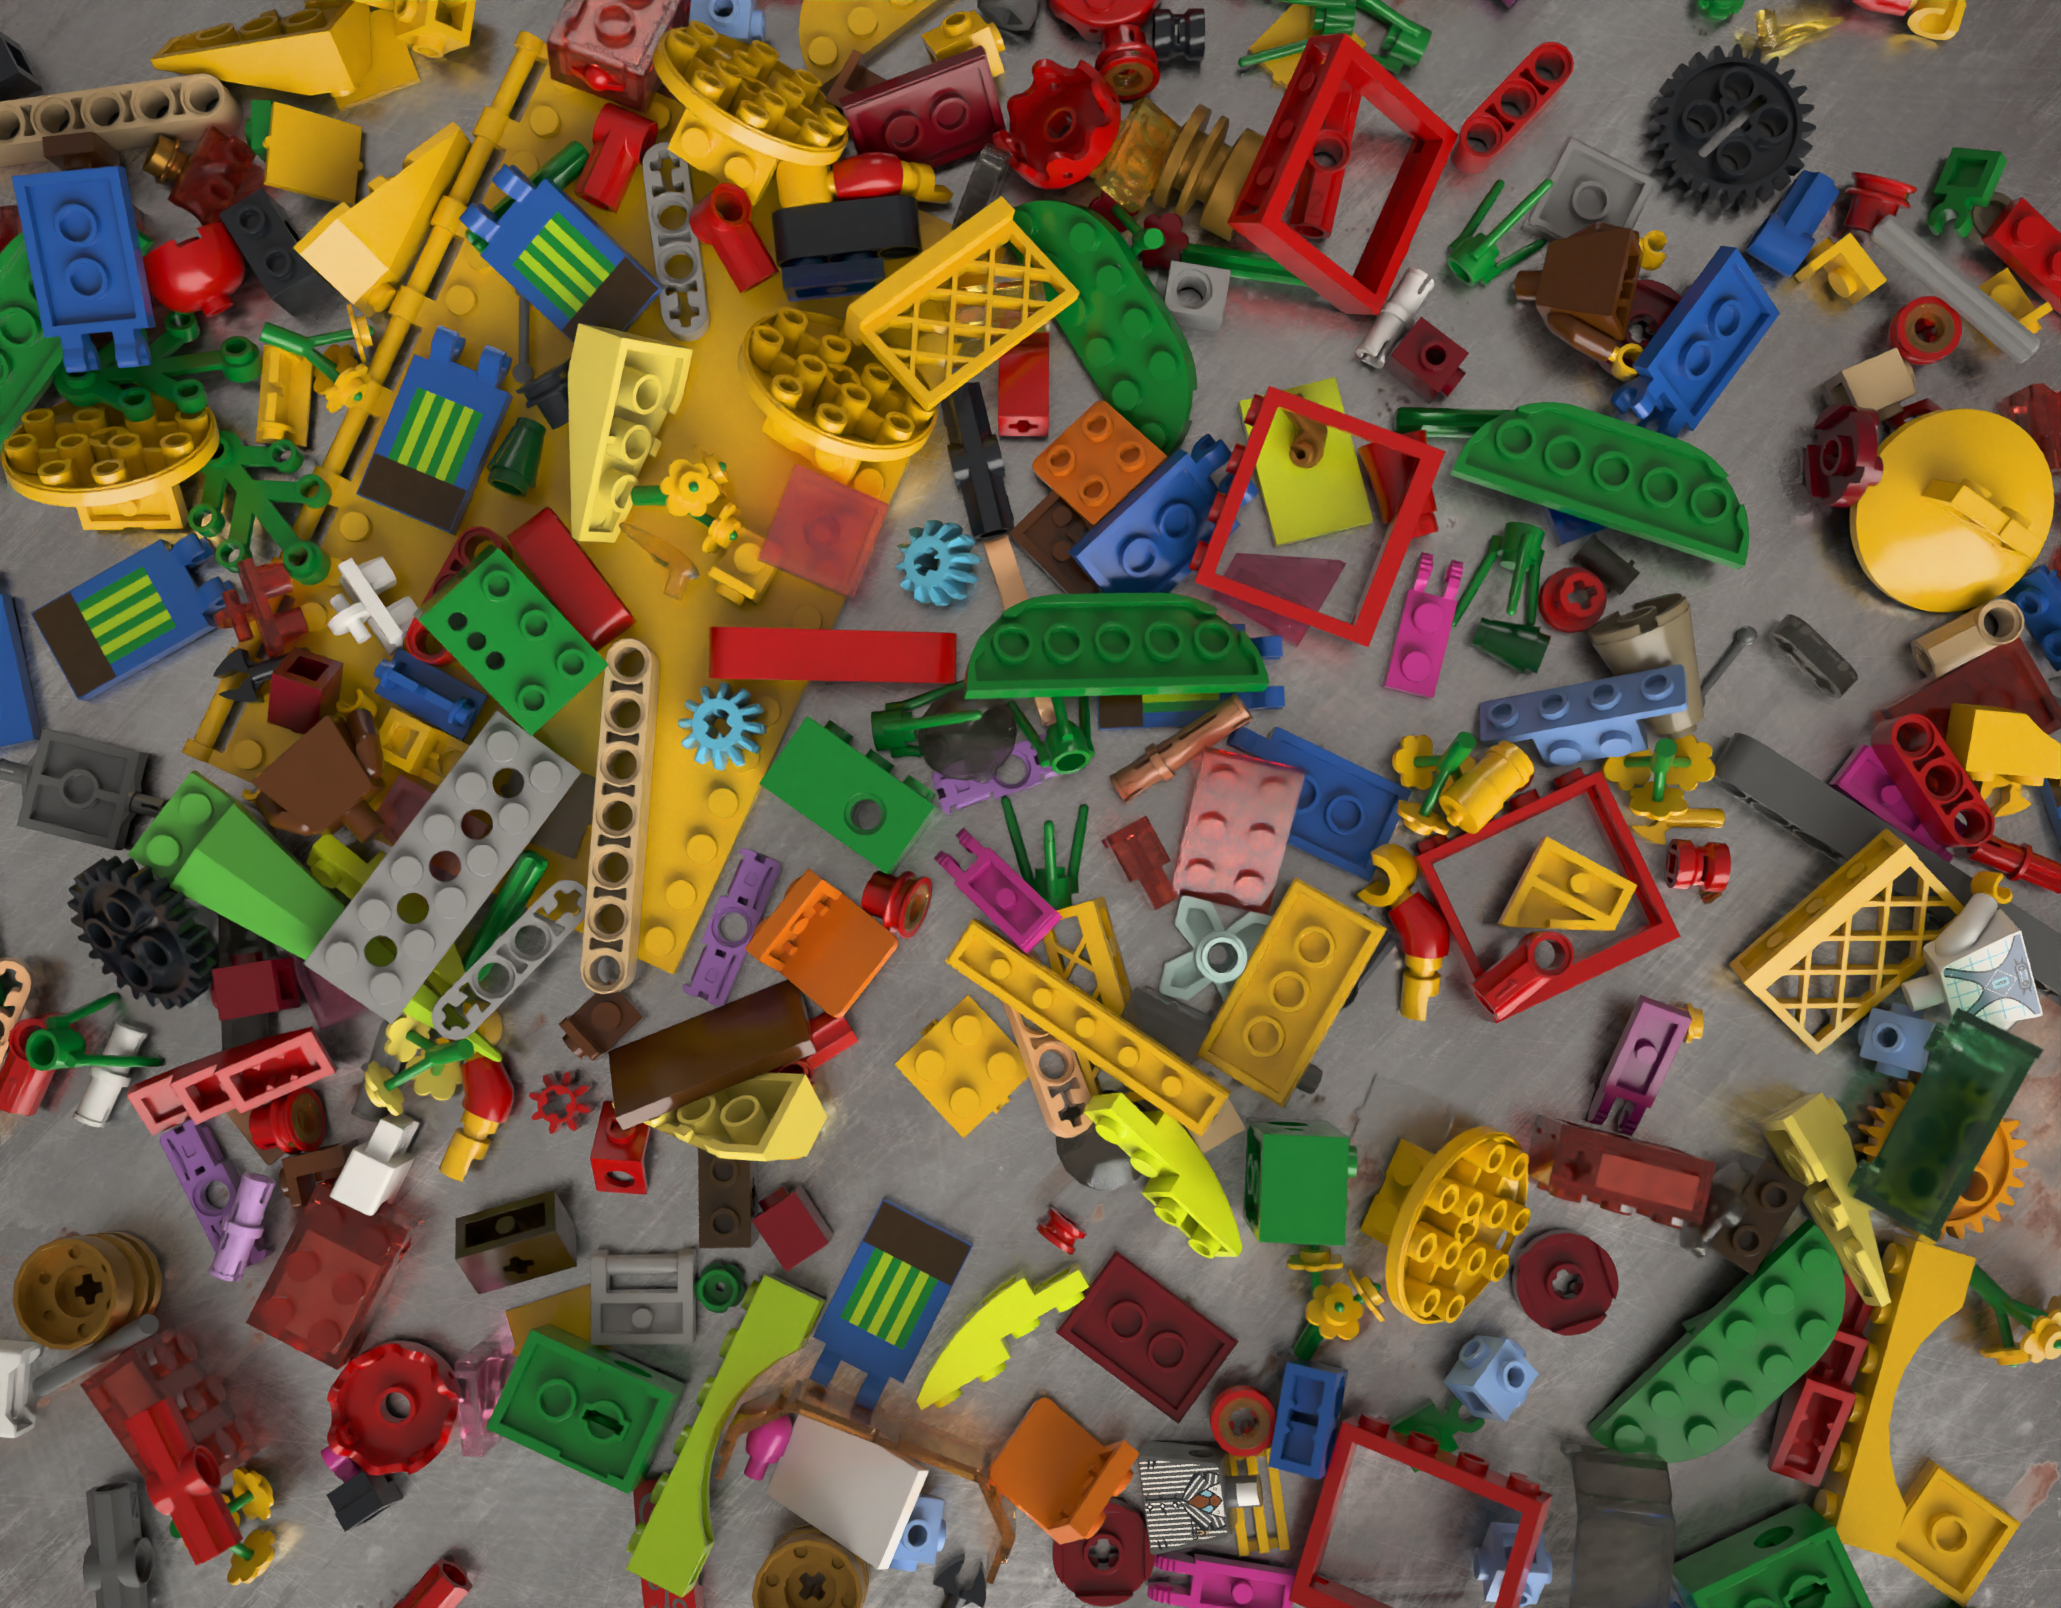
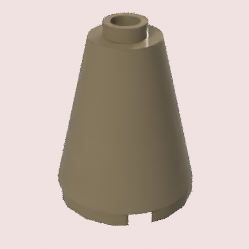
[1588,593,1704,740]

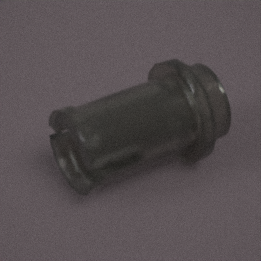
[1572,534,1640,596]

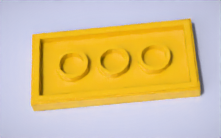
[1194,877,1387,1108]

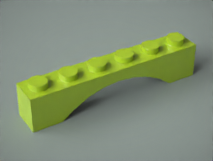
[626,1274,826,1598]

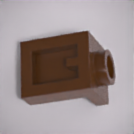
[42,131,120,171]
[559,980,647,1061]
[279,1139,359,1209]

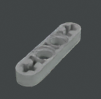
[642,142,710,341]
[432,880,587,1040]

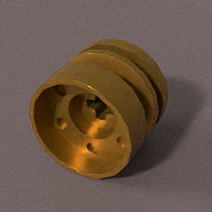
[1152,104,1265,241]
[13,1232,162,1350]
[752,1523,871,1608]

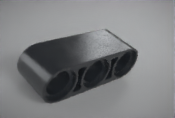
[772,195,922,270]

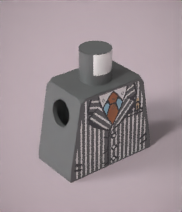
[1137,1441,1263,1555]

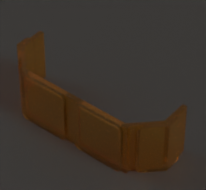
[714,1379,1017,1585]

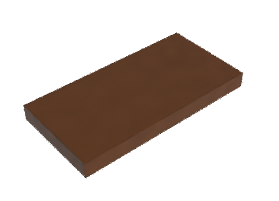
[608,979,816,1130]

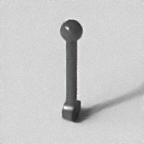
[512,289,535,385]
[1700,626,1757,708]

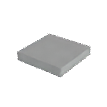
[1521,136,1658,243]

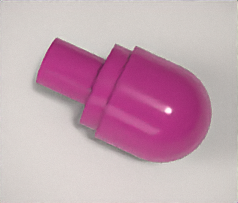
[744,1408,792,1481]

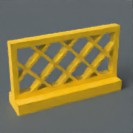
[844,196,1080,412]
[1728,828,1964,1055]

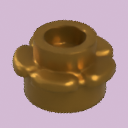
[142,134,187,184]

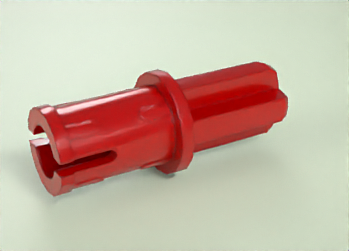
[1965,835,2061,894]

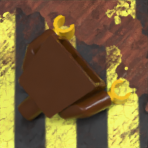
[1515,221,1667,382]
[241,688,386,844]

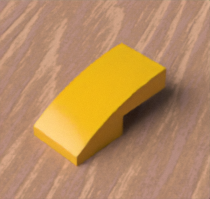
[379,707,470,787]

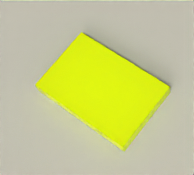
[1237,377,1373,548]

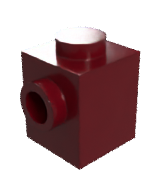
[1382,317,1469,404]
[267,646,344,734]
[210,951,301,1021]
[752,1185,834,1272]

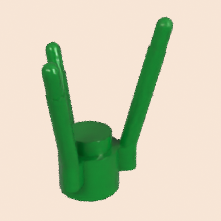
[1238,0,1356,67]
[1356,0,1432,74]
[1446,178,1553,287]
[1451,522,1545,628]
[871,679,983,761]
[1006,696,1095,774]
[1001,796,1089,909]
[25,993,162,1071]

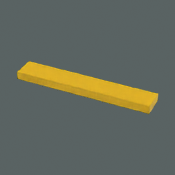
[945,918,1231,1137]

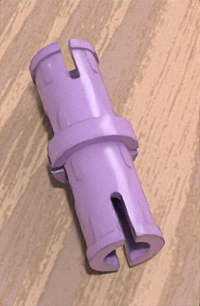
[209,1172,276,1282]

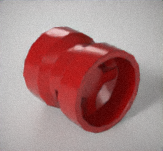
[1664,839,1731,893]

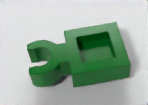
[1928,147,2007,238]
[1389,1393,1485,1473]

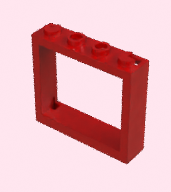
[1227,33,1458,315]
[1189,386,1446,647]
[1412,767,1681,1024]
[1289,1412,1552,1608]

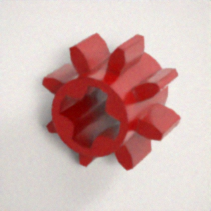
[529,1070,595,1134]

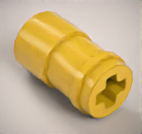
[1439,740,1534,834]

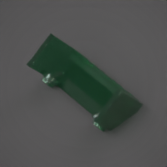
[1847,1007,2044,1246]

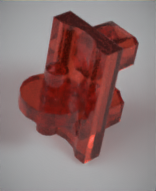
[167,125,256,226]
[213,558,309,659]

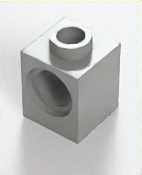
[1156,260,1231,333]

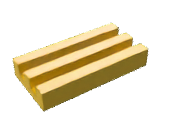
[1229,1443,1290,1557]

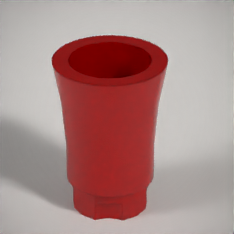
[1357,430,1439,539]

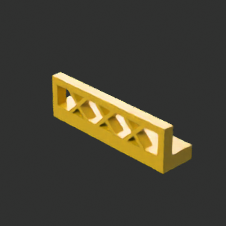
[1043,896,1144,1102]

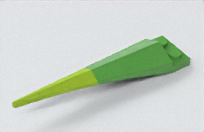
[127,771,502,1061]

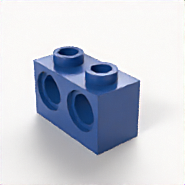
[1268,1358,1348,1480]

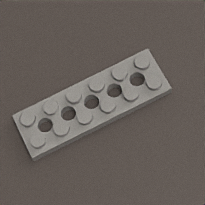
[304,711,582,1024]

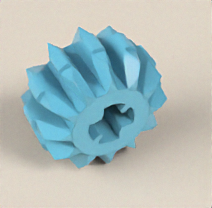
[893,520,983,607]
[678,682,767,770]

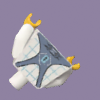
[1901,871,2043,1036]

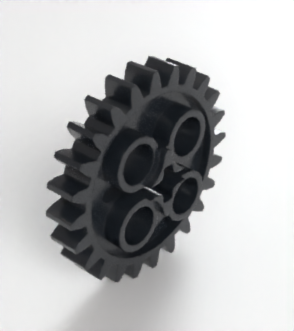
[1647,44,1816,211]
[67,856,218,1010]

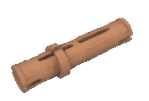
[1109,693,1254,803]

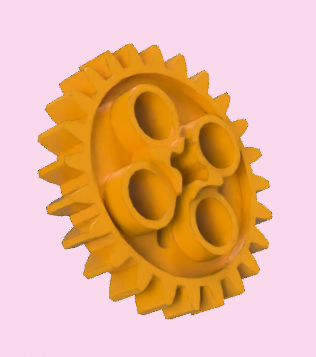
[1854,1072,2028,1240]

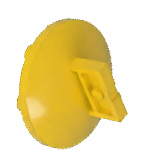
[652,20,849,206]
[737,306,938,486]
[1,385,220,530]
[1849,408,2054,612]
[1359,1126,1531,1324]

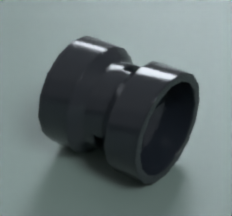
[1152,8,1205,61]

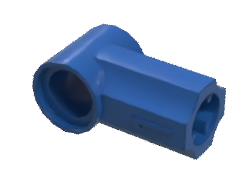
[1745,169,1840,278]

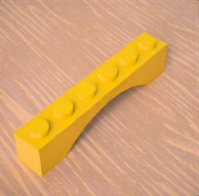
[1945,703,2061,786]
[1813,1232,1976,1558]

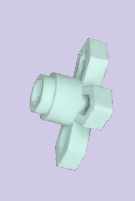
[1158,895,1273,1003]

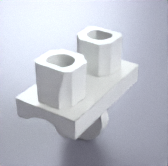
[328,556,418,656]

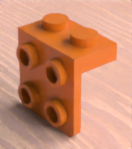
[1032,401,1168,531]
[744,868,898,1018]
[986,1397,1140,1544]

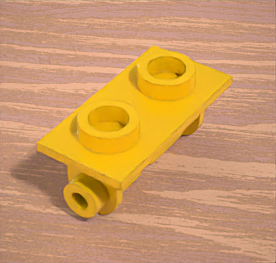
[256,344,313,447]

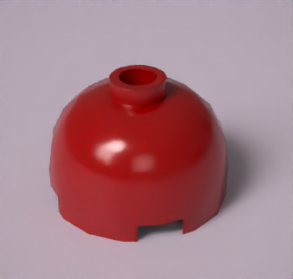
[143,222,245,317]

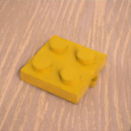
[894,995,1029,1139]

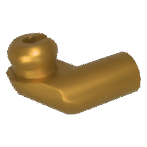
[1281,393,1328,468]

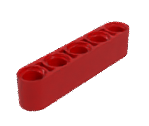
[708,627,957,683]

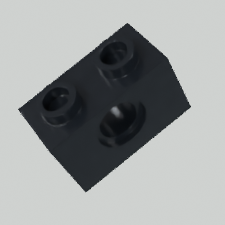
[219,188,334,315]

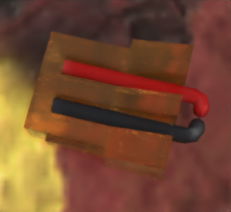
[1698,889,1722,904]

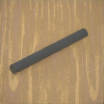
[32,1314,159,1396]

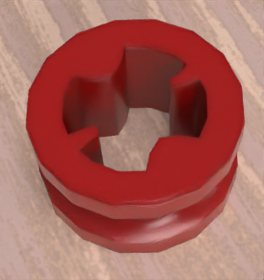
[1036,1207,1087,1255]

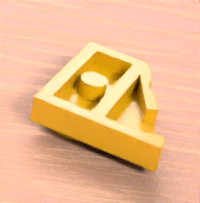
[1497,836,1637,931]

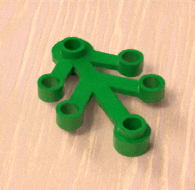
[54,311,262,422]
[188,430,332,586]

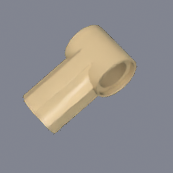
[1910,599,2025,679]

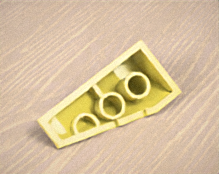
[568,323,693,543]
[611,1072,828,1161]
[1755,1092,1891,1307]

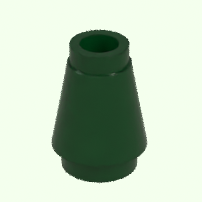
[487,417,546,497]
[1472,617,1551,674]

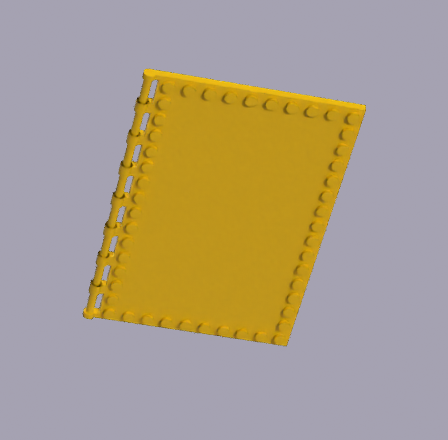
[181,31,1006,975]

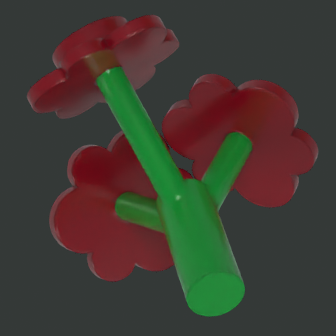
[1088,181,1189,270]

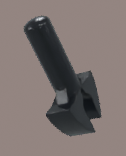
[213,647,311,704]
[933,1554,987,1608]

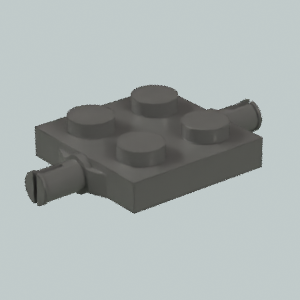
[0,728,169,850]

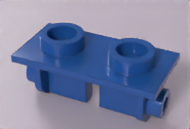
[2005,563,2061,671]
[374,648,488,741]

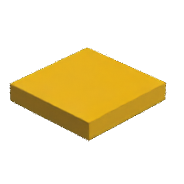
[1893,1459,2021,1607]

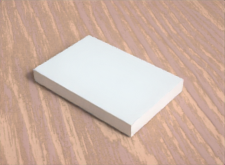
[765,1398,929,1570]

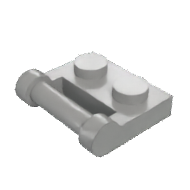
[590,1249,697,1345]

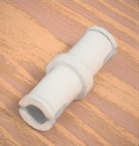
[1355,267,1435,368]
[72,1022,148,1128]

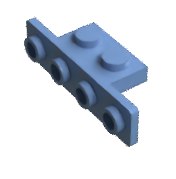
[1480,664,1688,768]

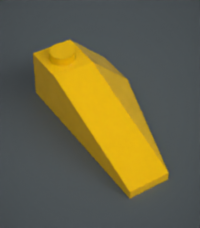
[150,0,372,97]
[293,121,472,318]

